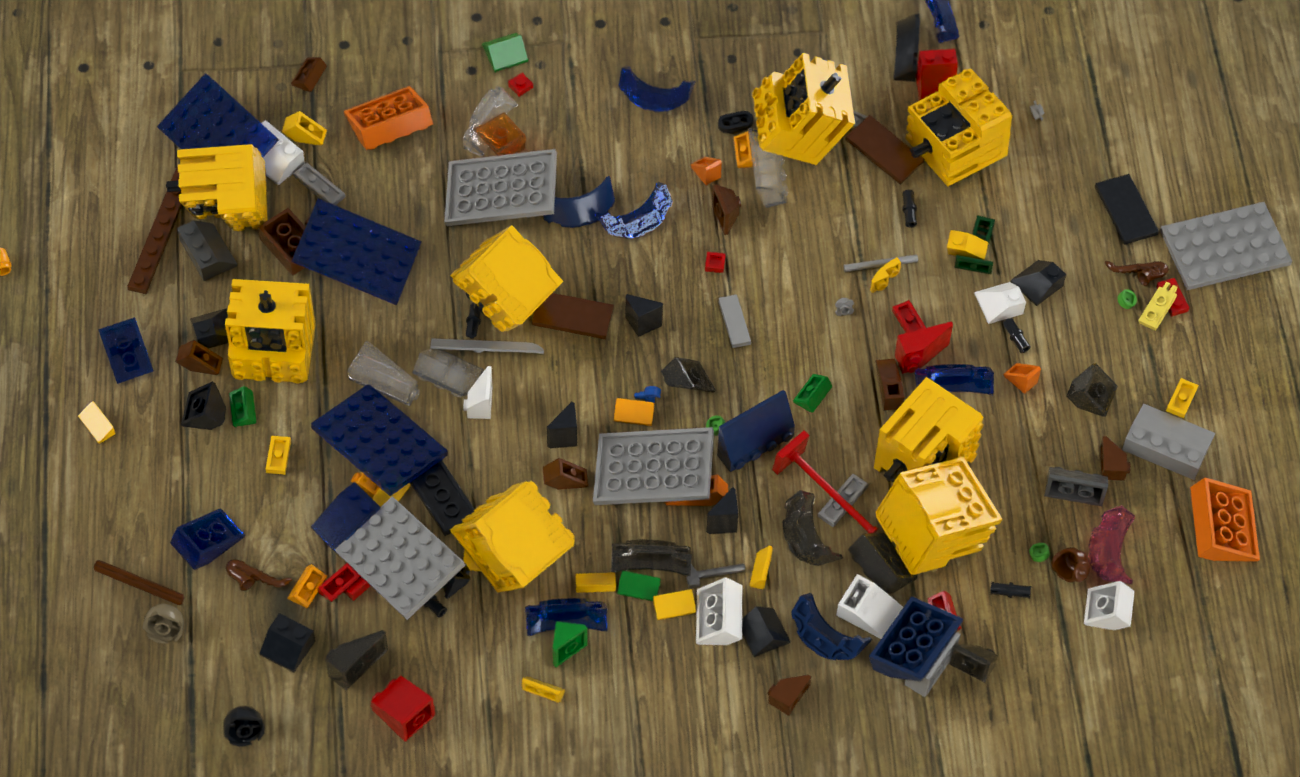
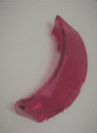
[1088,506,1135,585]

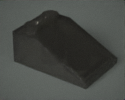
[325,630,388,691]

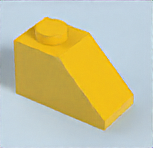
[282,111,327,146]
[947,230,988,260]

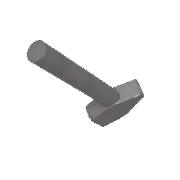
[686,563,745,589]

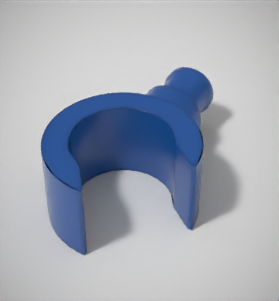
[634,386,661,403]

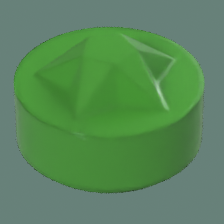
[1117,289,1137,309]
[706,415,726,436]
[1029,543,1050,562]

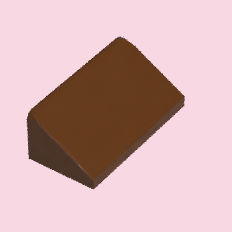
[291,57,327,92]

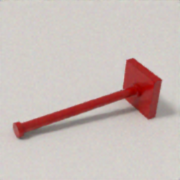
[772,430,878,537]

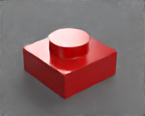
[508,72,533,97]
[705,252,726,273]

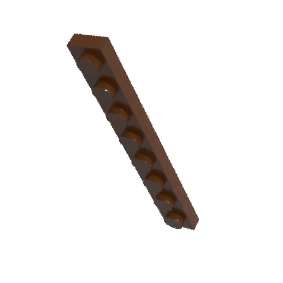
[127,167,183,294]

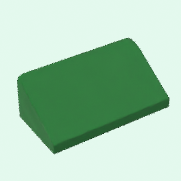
[793,374,832,413]
[229,386,257,427]
[617,571,661,601]

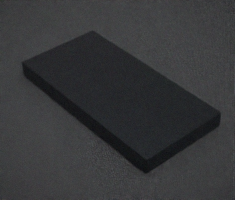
[1095,174,1159,245]
[406,457,475,536]

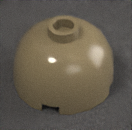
[142,604,184,644]

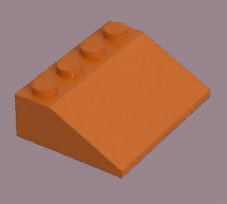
[344,86,433,150]
[1190,477,1260,562]

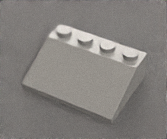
[1122,404,1215,480]

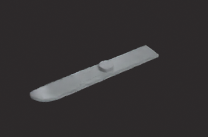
[430,338,544,354]

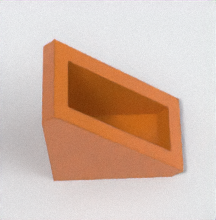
[690,156,722,185]
[1003,363,1041,394]

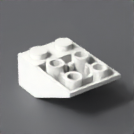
[836,574,903,639]

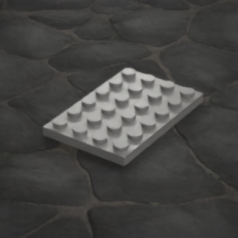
[444,149,557,226]
[1160,202,1292,290]
[593,427,714,505]
[335,496,466,620]

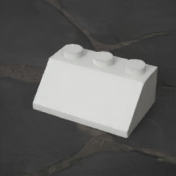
[245,120,305,185]
[696,577,742,645]

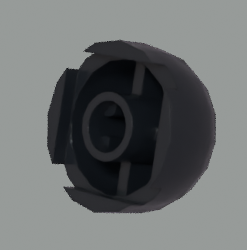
[223,706,265,747]

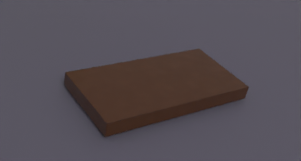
[845,115,925,185]
[532,293,614,339]

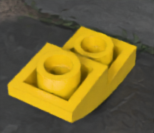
[870,257,901,293]

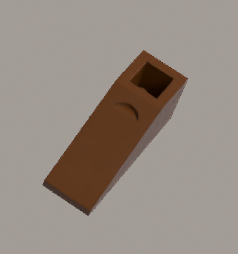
[875,359,904,411]

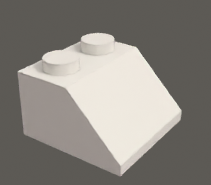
[1084,581,1134,630]

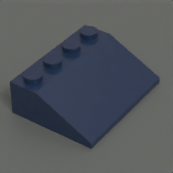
[717,390,795,472]
[869,596,963,681]

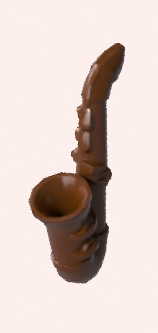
[1105,261,1169,286]
[226,559,292,591]

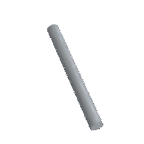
[844,254,918,272]

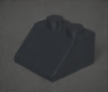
[259,613,315,673]

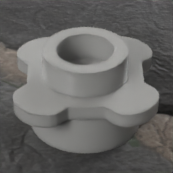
[1030,101,1045,121]
[835,298,854,316]

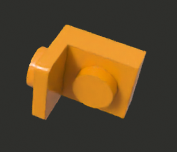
[349,468,384,498]

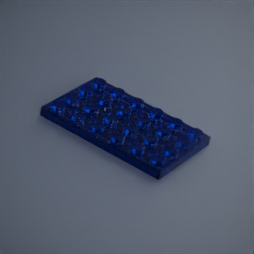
[157,73,279,158]
[291,198,422,305]
[311,384,448,496]

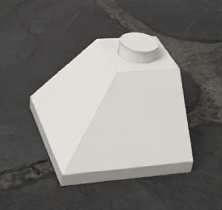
[974,282,1026,324]
[463,366,493,419]

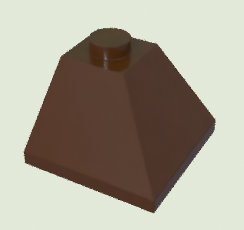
[712,184,741,235]

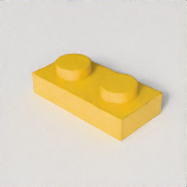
[1166,378,1199,418]
[265,436,291,475]

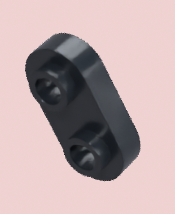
[718,111,754,133]

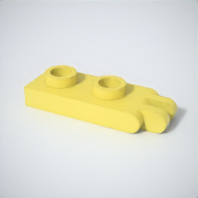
[1138,282,1177,331]

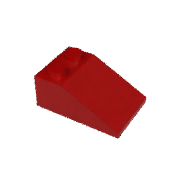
[895,321,953,374]

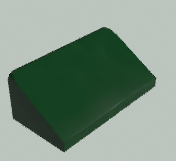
[954,255,994,274]

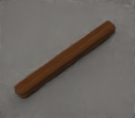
[93,560,185,605]

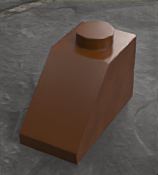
[175,340,223,375]
[1100,436,1130,481]
[543,458,588,490]
[767,675,812,716]

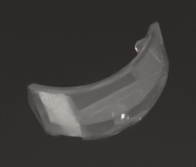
[463,86,518,157]

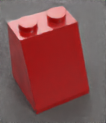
[916,49,958,101]
[371,676,435,742]

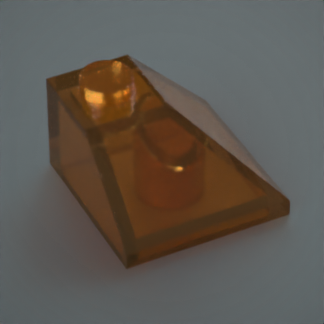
[475,112,526,156]

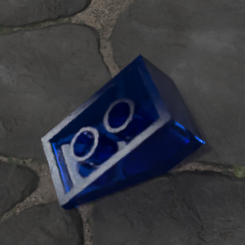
[98,317,154,384]
[311,482,381,551]
[170,508,245,570]

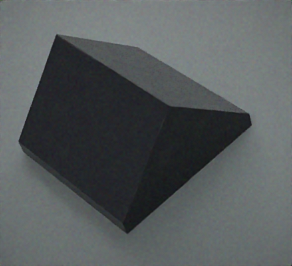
[625,294,663,337]
[547,401,577,449]
[706,487,738,534]
[742,606,791,657]

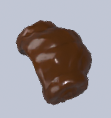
[1051,547,1090,583]

